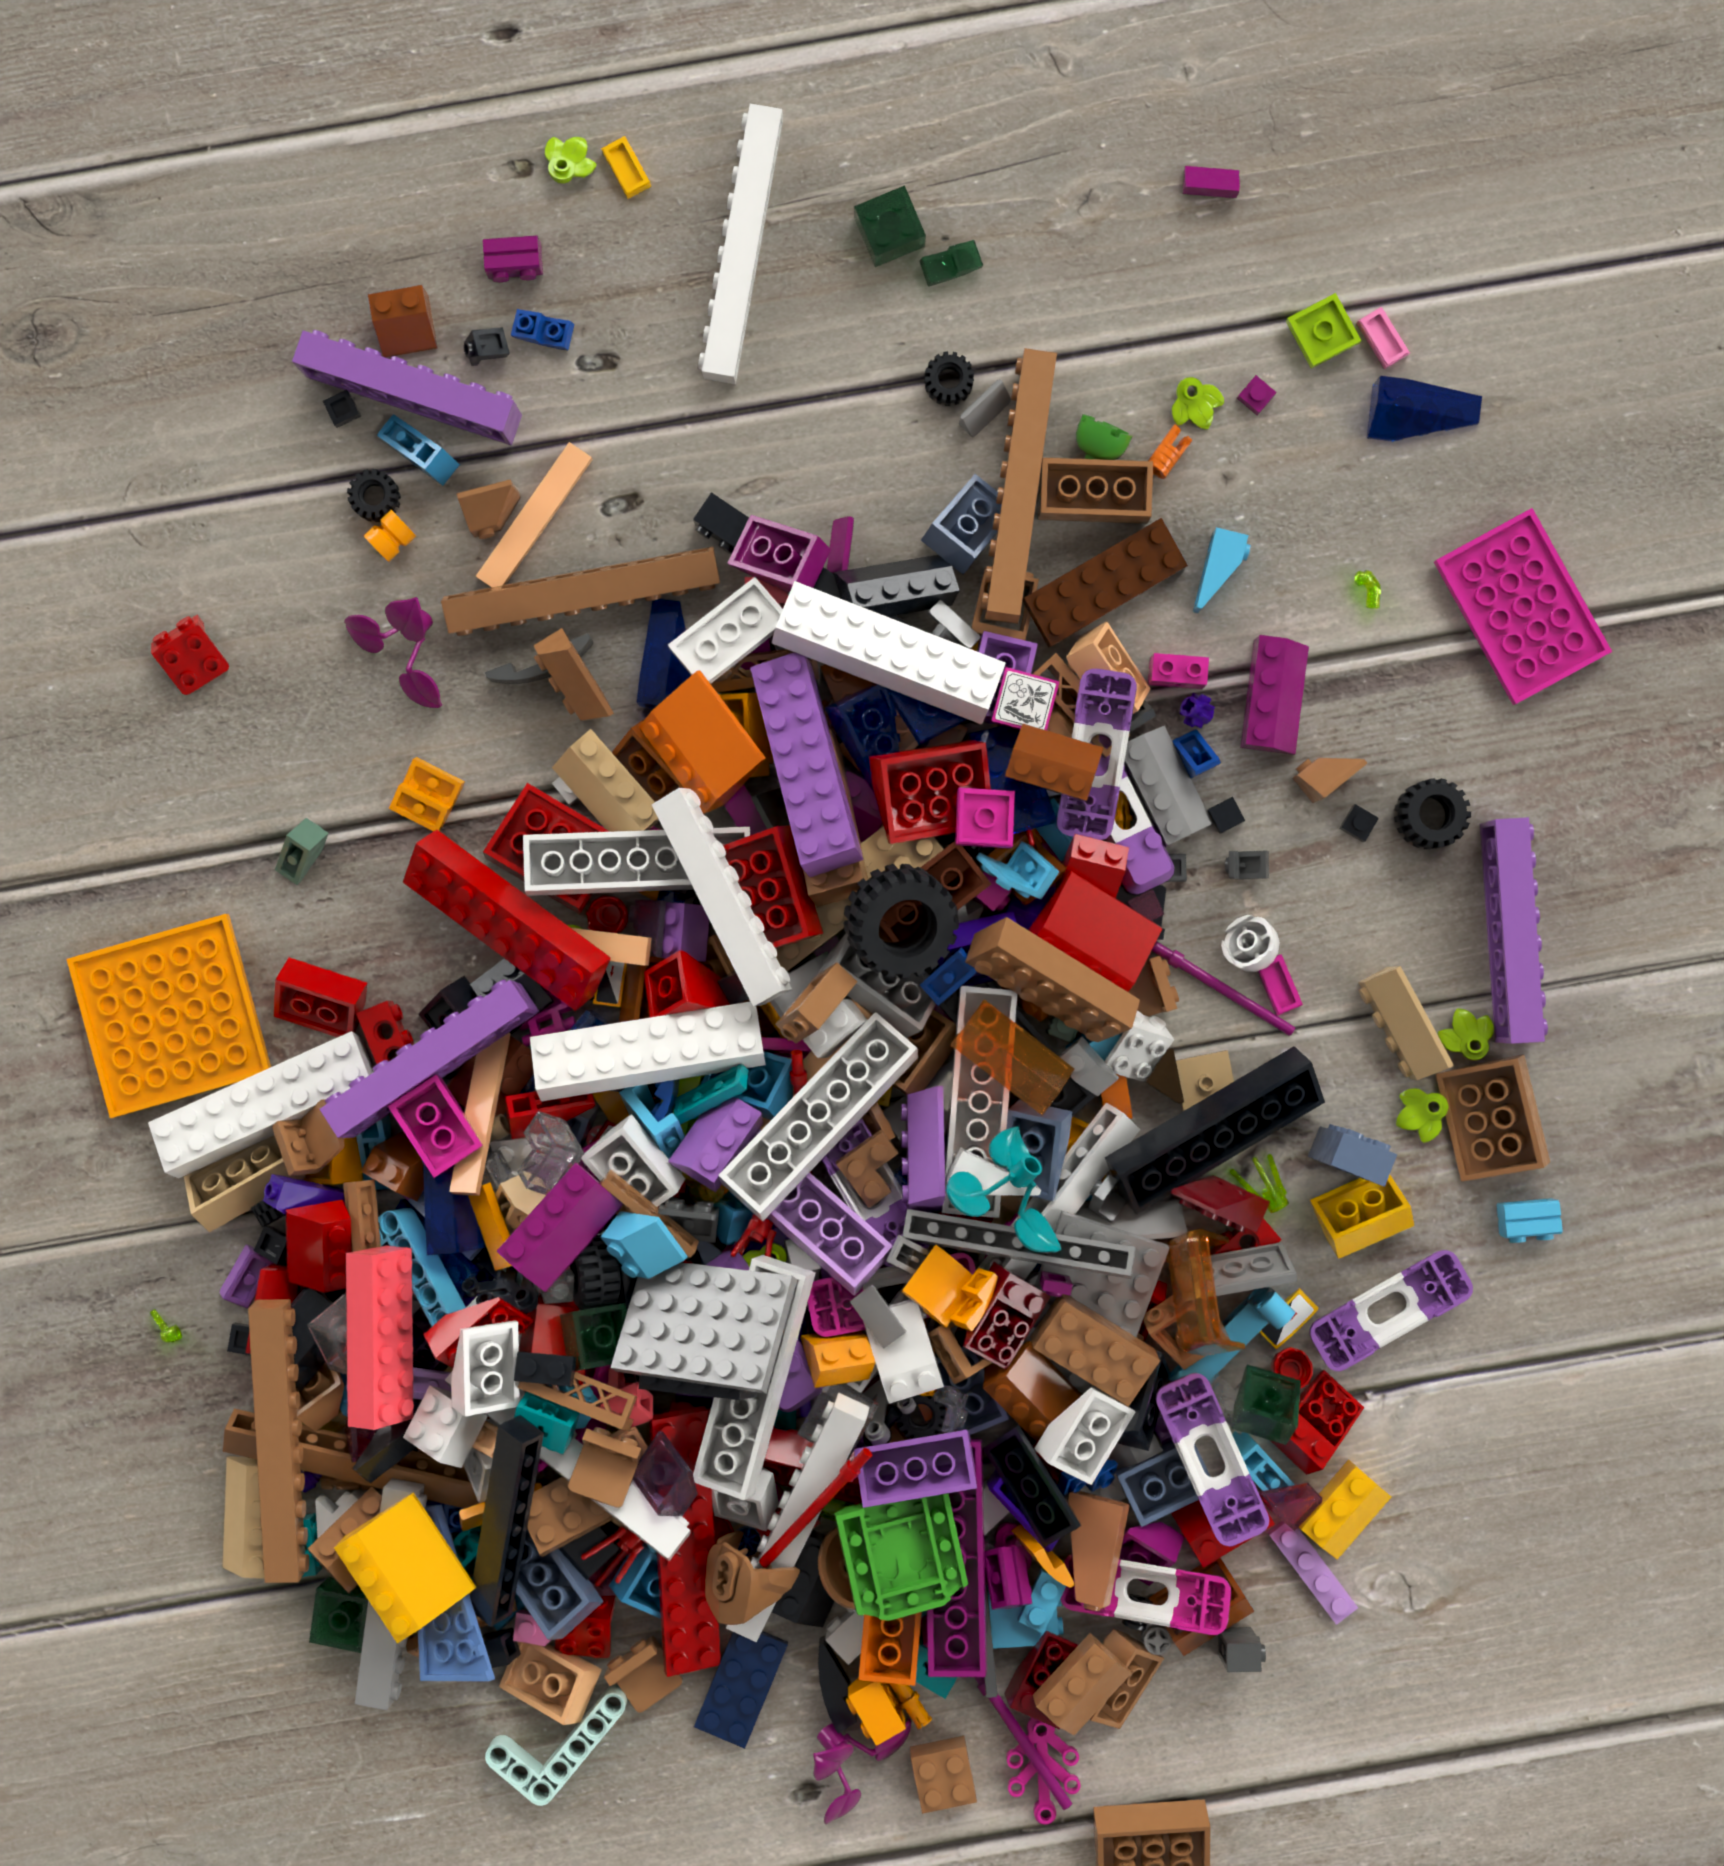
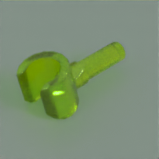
[150,1309,182,1343]

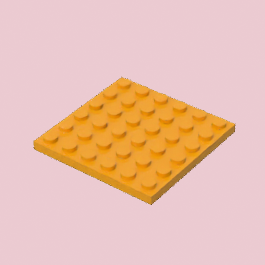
[66,914,271,1118]

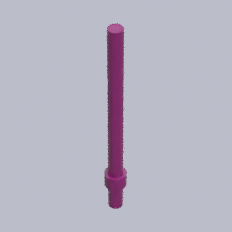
[1151,941,1295,1036]
[974,1677,1073,1810]

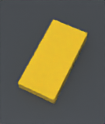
[601,136,652,199]

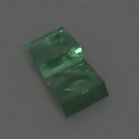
[919,240,983,287]

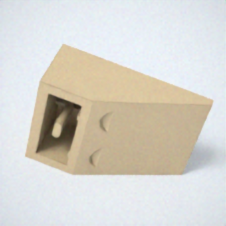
[495,1170,546,1235]

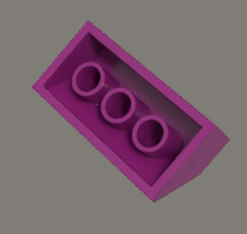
[1240,635,1309,755]
[497,1163,624,1292]

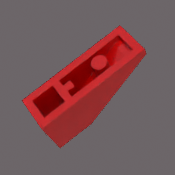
[505,1091,595,1139]

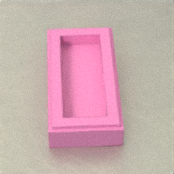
[1356,307,1410,369]

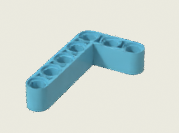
[378,1208,466,1326]
[1169,1287,1295,1382]

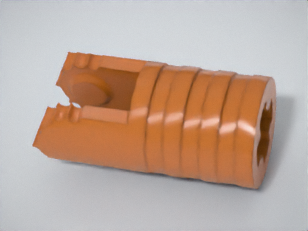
[1148,424,1192,479]

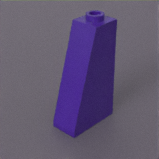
[263,1174,345,1215]

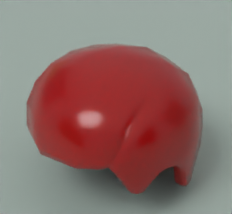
[586,896,628,934]
[1270,1347,1313,1391]

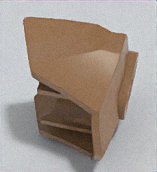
[705,1530,800,1625]

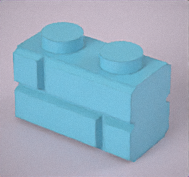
[1496,1198,1563,1243]

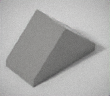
[886,1235,930,1275]

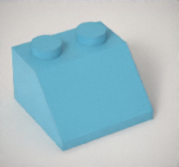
[601,1211,687,1279]

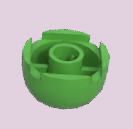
[1076,414,1133,460]

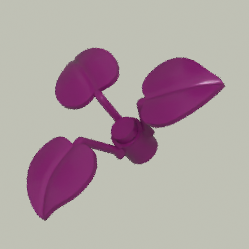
[344,597,442,708]
[813,1718,912,1825]

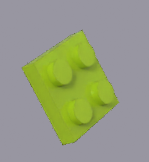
[1286,293,1362,369]

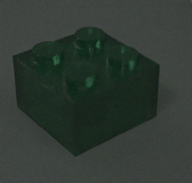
[854,185,926,267]
[560,1303,627,1372]
[309,1577,368,1653]

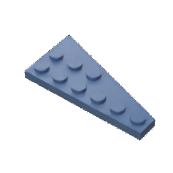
[418,1505,495,1681]

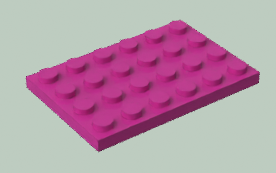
[1434,508,1612,705]

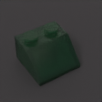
[1232,1364,1301,1445]

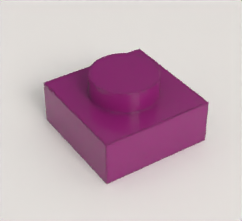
[1237,375,1277,416]
[1039,1271,1073,1297]

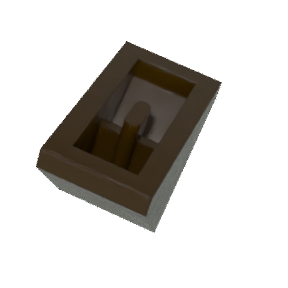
[1144,1047,1184,1104]

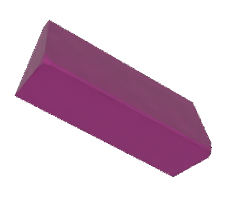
[1182,166,1240,198]
[827,516,854,574]

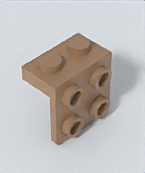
[1128,956,1179,1016]
[272,1099,344,1176]
[568,1427,642,1508]
[604,1635,683,1713]

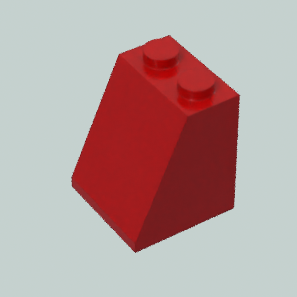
[1055,834,1129,898]
[644,950,730,1018]
[519,1292,592,1385]

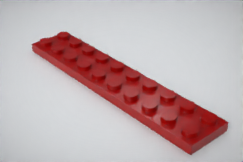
[649,1406,721,1677]

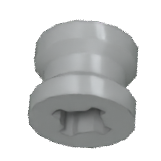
[1141,1623,1172,1655]

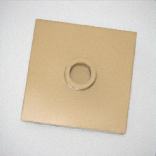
[1176,1050,1234,1111]

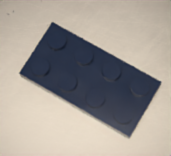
[694,1631,788,1749]

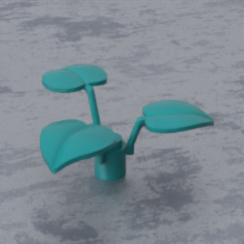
[946,1126,1061,1252]

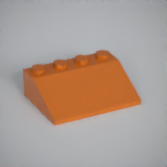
[639,670,766,814]

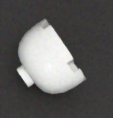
[1221,915,1280,972]

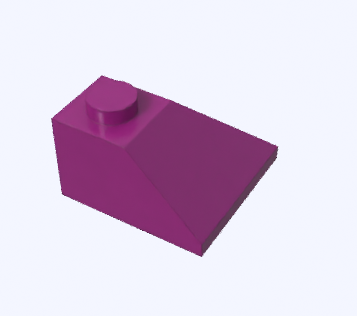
[1119,1522,1184,1586]

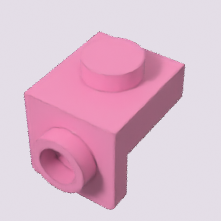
[513,1610,551,1646]

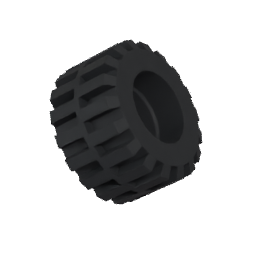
[1394,778,1471,850]
[566,1234,621,1310]

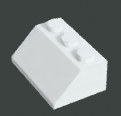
[581,1114,685,1207]

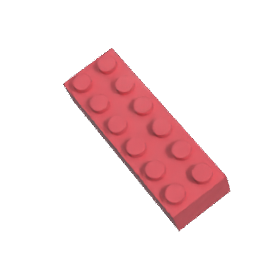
[346,1246,414,1430]

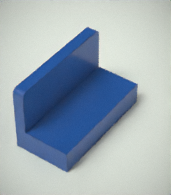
[920,948,977,1006]

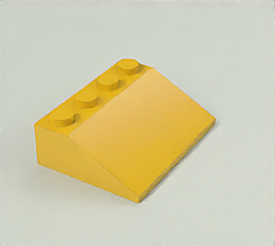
[334,1492,476,1643]

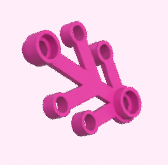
[1006,1717,1081,1825]

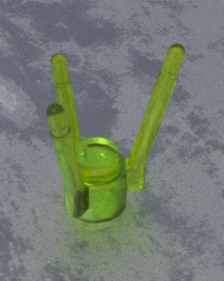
[1230,1154,1289,1213]

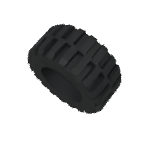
[843,864,959,979]

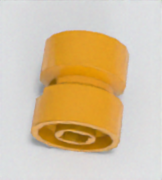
[363,509,416,562]

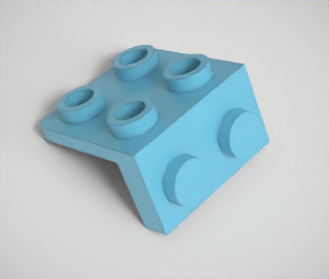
[976,842,1060,899]

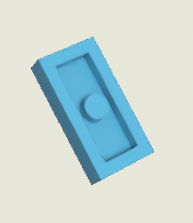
[1017,1568,1066,1634]

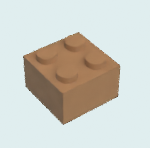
[910,1735,977,1814]

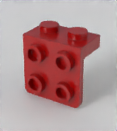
[151,614,229,695]
[555,1592,616,1658]

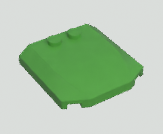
[834,1494,968,1621]

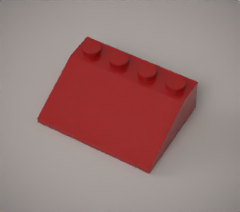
[869,740,991,844]
[483,783,610,915]
[723,825,824,949]
[1028,871,1162,992]

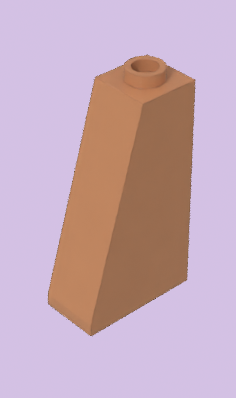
[1068,1491,1130,1611]

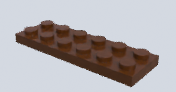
[1022,518,1188,648]

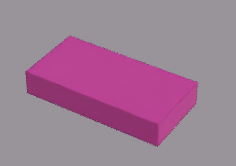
[1257,954,1303,1016]

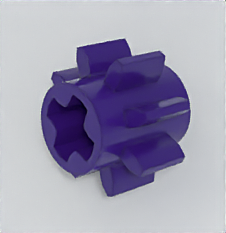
[1180,693,1215,728]

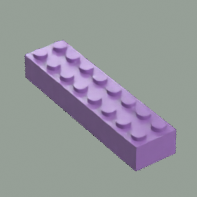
[292,330,522,446]
[750,652,864,878]
[1480,817,1548,1044]
[320,979,540,1138]

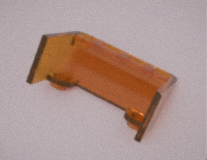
[1166,1229,1245,1356]

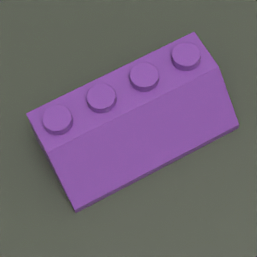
[901,1086,945,1212]
[854,1430,977,1508]

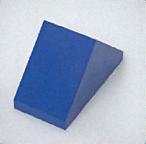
[1172,729,1221,779]

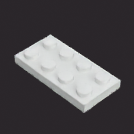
[668,577,783,684]

